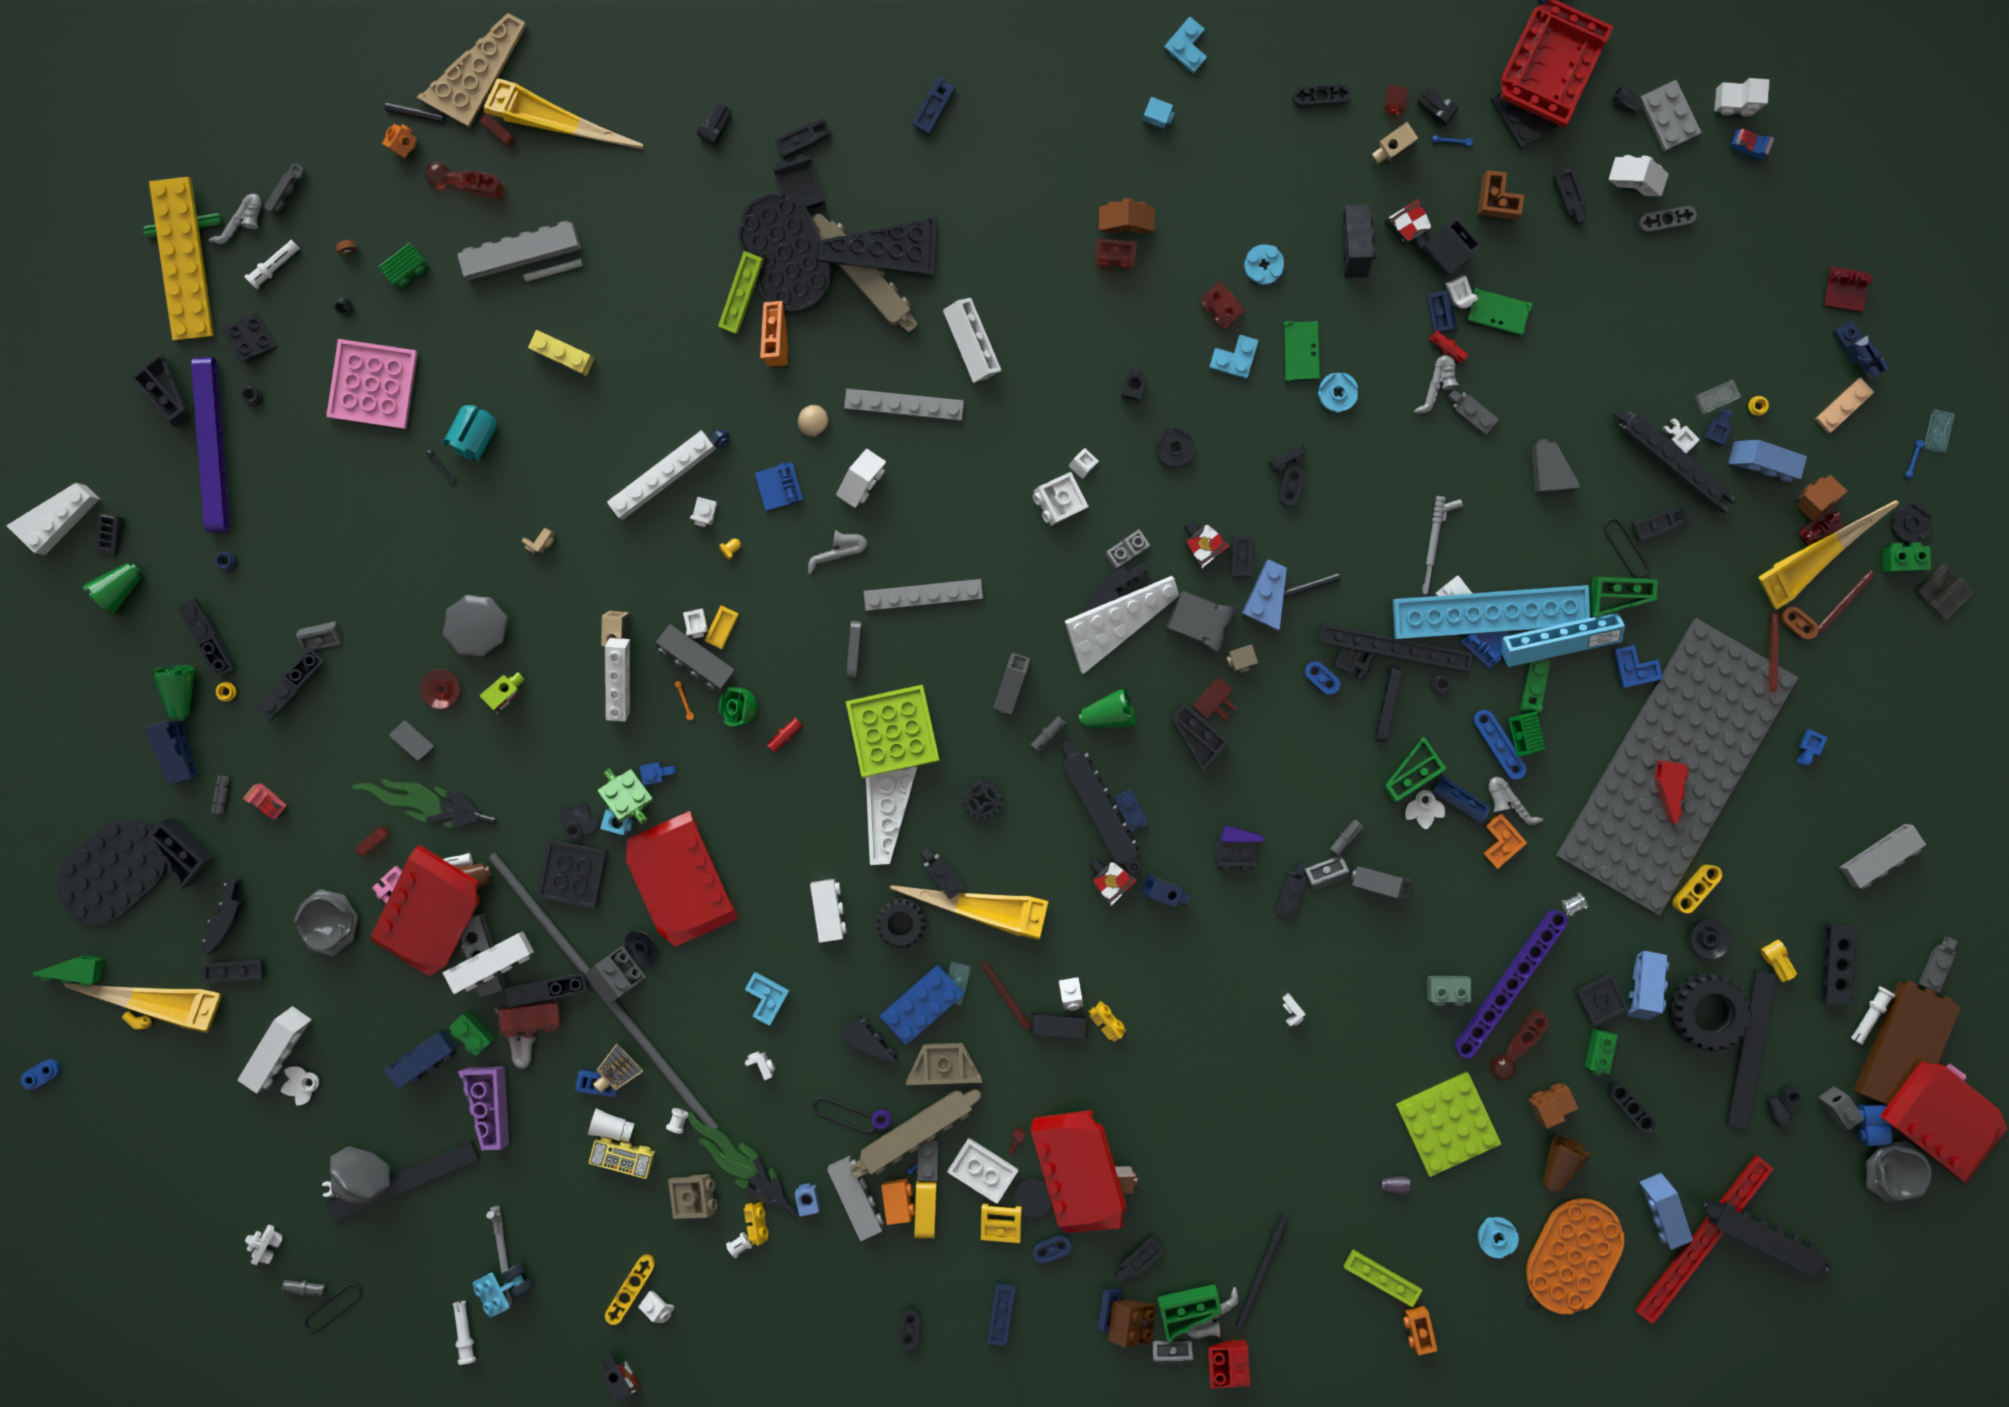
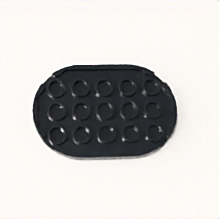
[738,193,832,311]
[57,819,167,924]

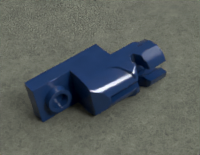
[1833,320,1889,379]

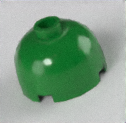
[719,688,757,726]

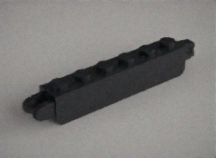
[1613,409,1737,514]
[1062,740,1142,874]
[1700,1200,1833,1276]

